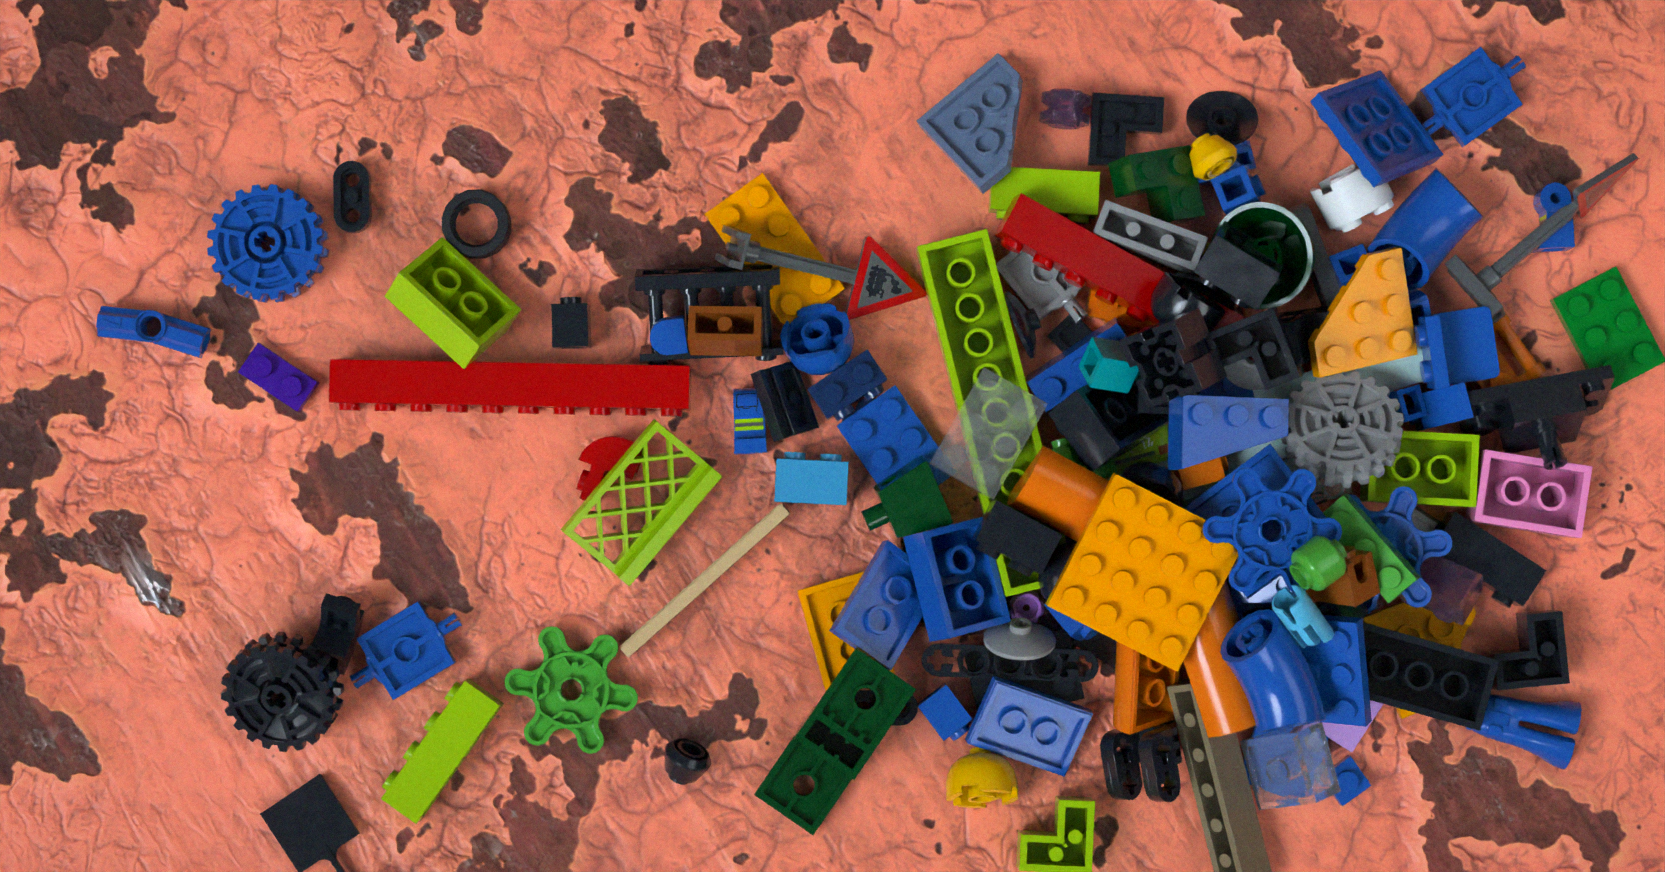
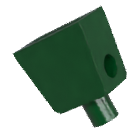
[861,455,954,538]

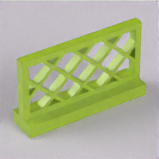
[561,419,722,586]

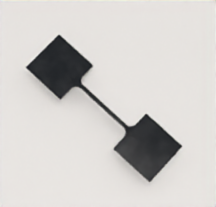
[260,774,360,872]

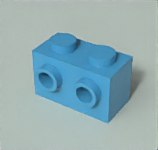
[774,452,849,505]

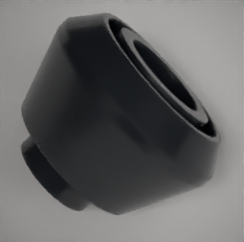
[665,738,711,785]

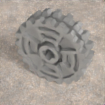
[1281,371,1404,488]

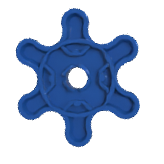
[1202,468,1342,592]
[1349,486,1453,614]

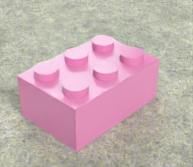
[1465,450,1593,538]

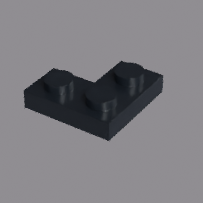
[1088,93,1164,167]

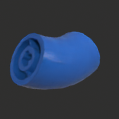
[1367,168,1483,290]
[1220,609,1326,733]

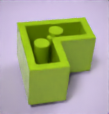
[1016,796,1095,872]

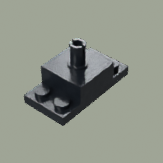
[1459,365,1615,470]

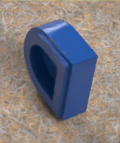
[650,315,689,355]

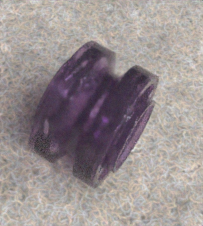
[1039,89,1092,130]

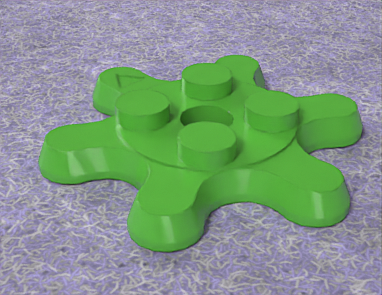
[505,626,638,754]

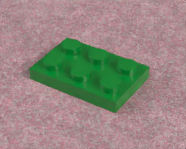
[1550,267,1665,390]

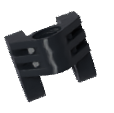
[1100,720,1182,802]

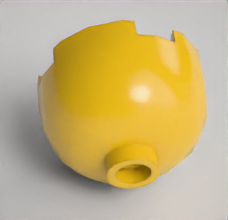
[946,747,1018,808]

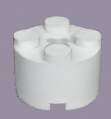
[1310,164,1394,233]

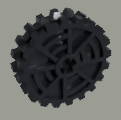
[221,632,344,752]

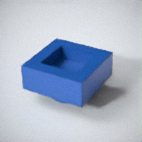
[1320,755,1372,806]

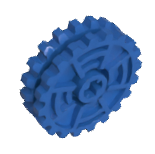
[207,184,329,303]

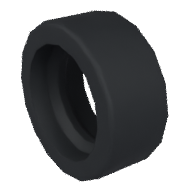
[442,189,512,259]

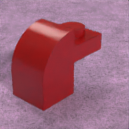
[576,436,642,501]

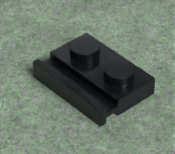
[750,362,819,442]

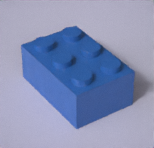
[903,517,1011,642]

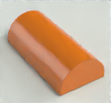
[1007,446,1109,542]
[1184,579,1256,738]
[1113,642,1179,735]

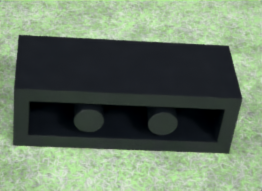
[1431,512,1547,608]

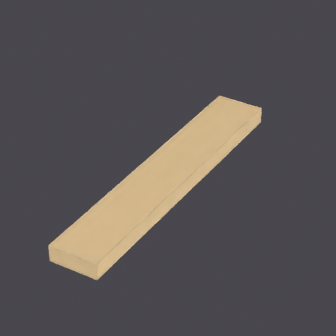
[620,504,790,658]

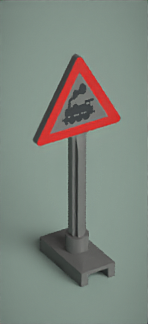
[1445,153,1639,324]
[715,225,927,320]

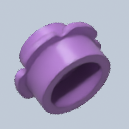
[1009,591,1044,623]

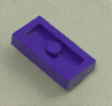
[238,343,319,412]

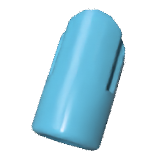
[1272,584,1334,649]

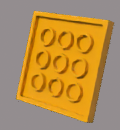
[1045,473,1238,672]

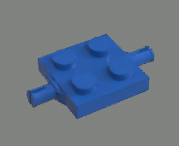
[1421,47,1526,147]
[350,601,462,700]

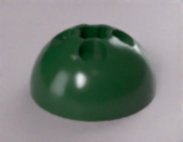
[1211,202,1315,309]

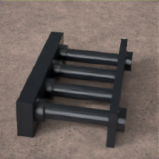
[635,263,784,365]

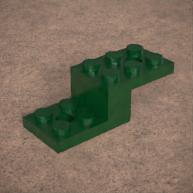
[754,648,916,835]

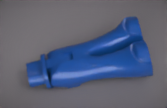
[1465,694,1582,770]

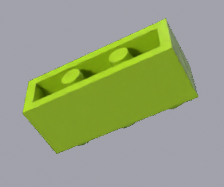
[988,167,1100,224]

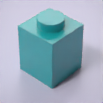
[1078,337,1140,393]

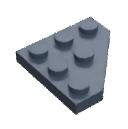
[917,53,1023,194]

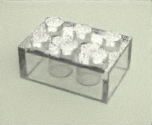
[929,368,1048,500]

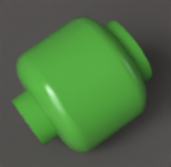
[1289,535,1347,591]

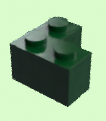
[1108,145,1205,225]

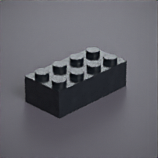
[1363,622,1499,731]

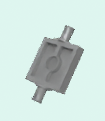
[996,250,1088,323]

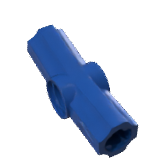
[96,306,211,358]

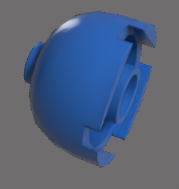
[780,304,855,375]

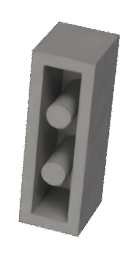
[1093,200,1208,274]

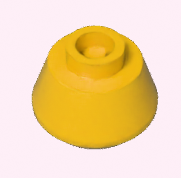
[1189,133,1237,180]

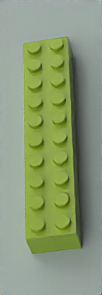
[916,229,1067,597]

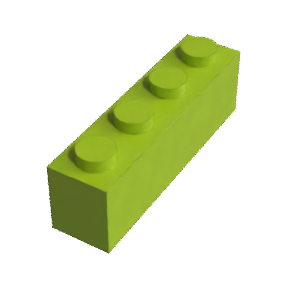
[381,679,504,824]

